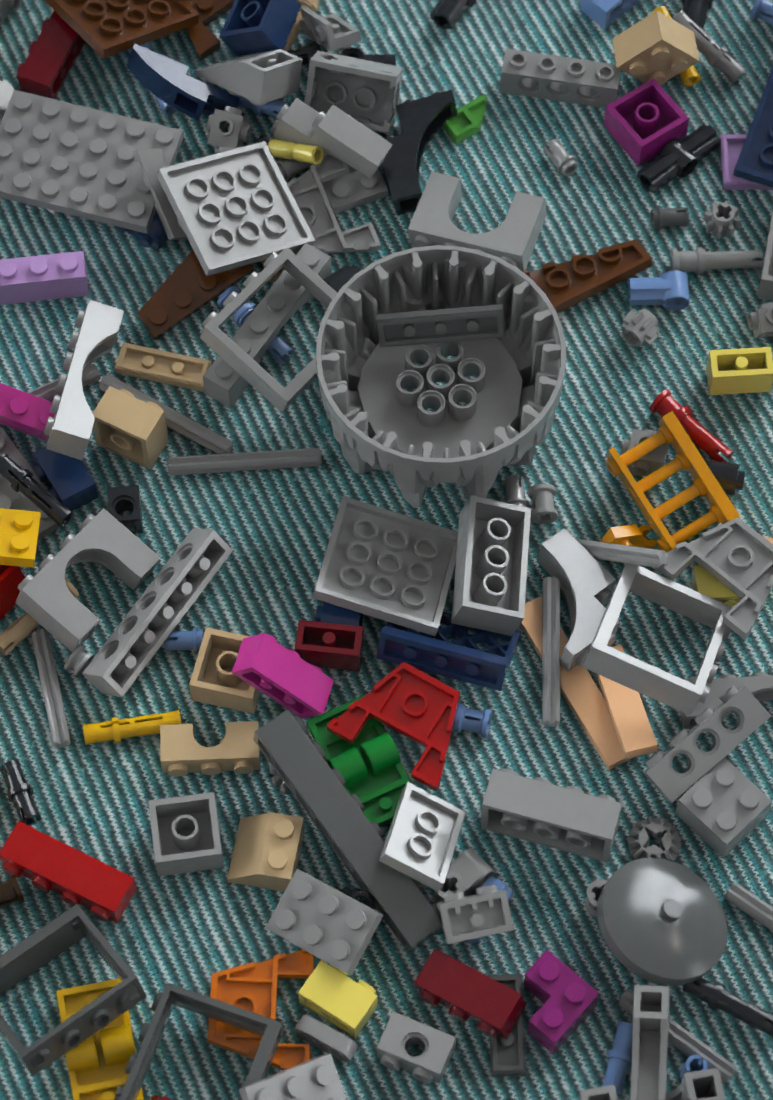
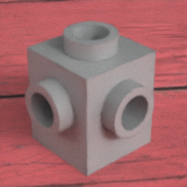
[207,105,251,147]
[621,429,669,476]

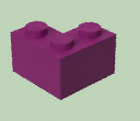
[524,950,599,1055]

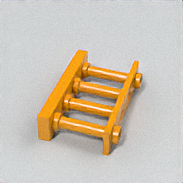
[605,411,741,553]

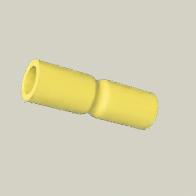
[268,139,324,164]

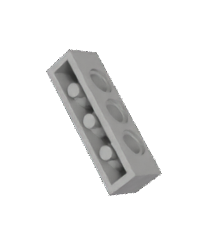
[500,48,621,108]
[643,686,771,803]

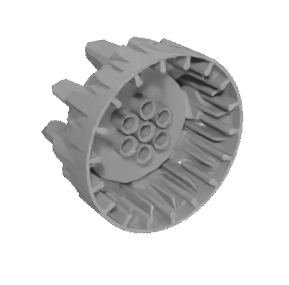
[316,245,566,508]

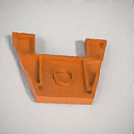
[208,949,314,1070]

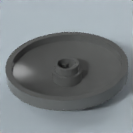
[597,858,728,985]

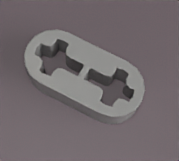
[294,1015,358,1062]

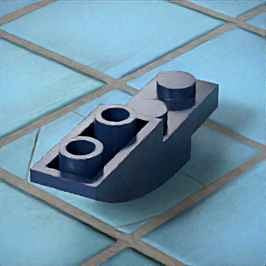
[126,43,240,121]

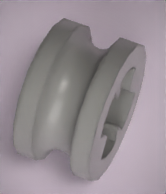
[64,645,94,678]

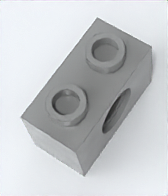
[377,1011,456,1084]

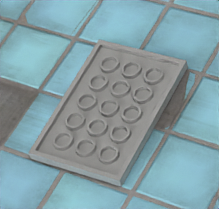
[0,90,184,234]

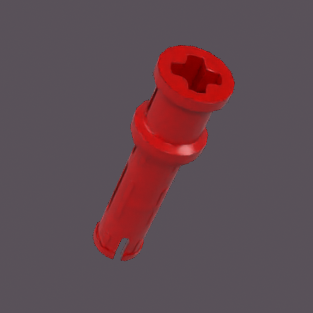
[649,389,734,463]

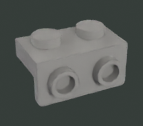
[300,7,361,52]

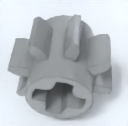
[703,201,742,239]
[620,309,660,347]

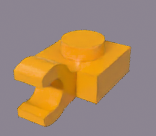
[599,524,657,549]

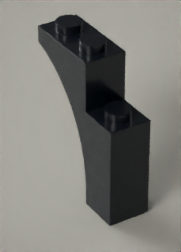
[381,89,458,216]

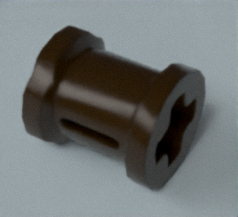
[0,875,25,908]

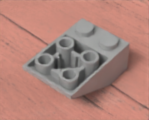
[194,49,303,106]

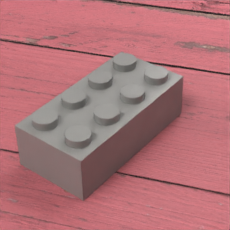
[451,495,531,636]
[481,769,622,863]

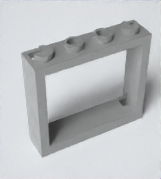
[200,247,337,413]
[582,563,733,715]

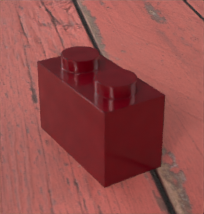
[295,620,364,672]

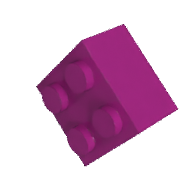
[604,78,689,167]

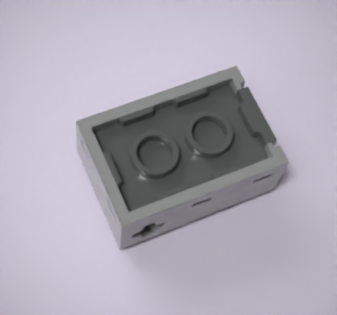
[304,51,404,133]

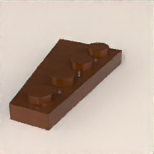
[524,239,652,314]
[137,250,254,340]

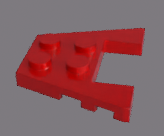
[326,662,460,792]

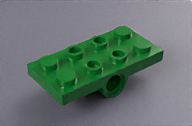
[306,695,412,827]

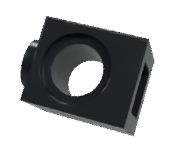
[107,485,143,535]

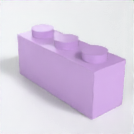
[0,251,89,305]

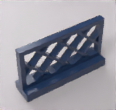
[376,612,521,691]

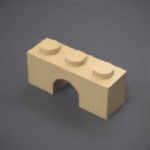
[160,721,261,777]

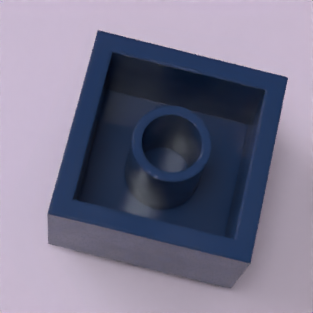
[219,0,302,57]

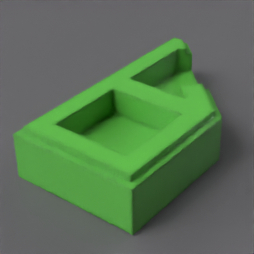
[442,94,487,145]

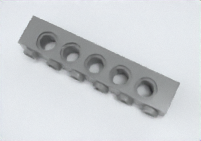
[82,528,233,697]

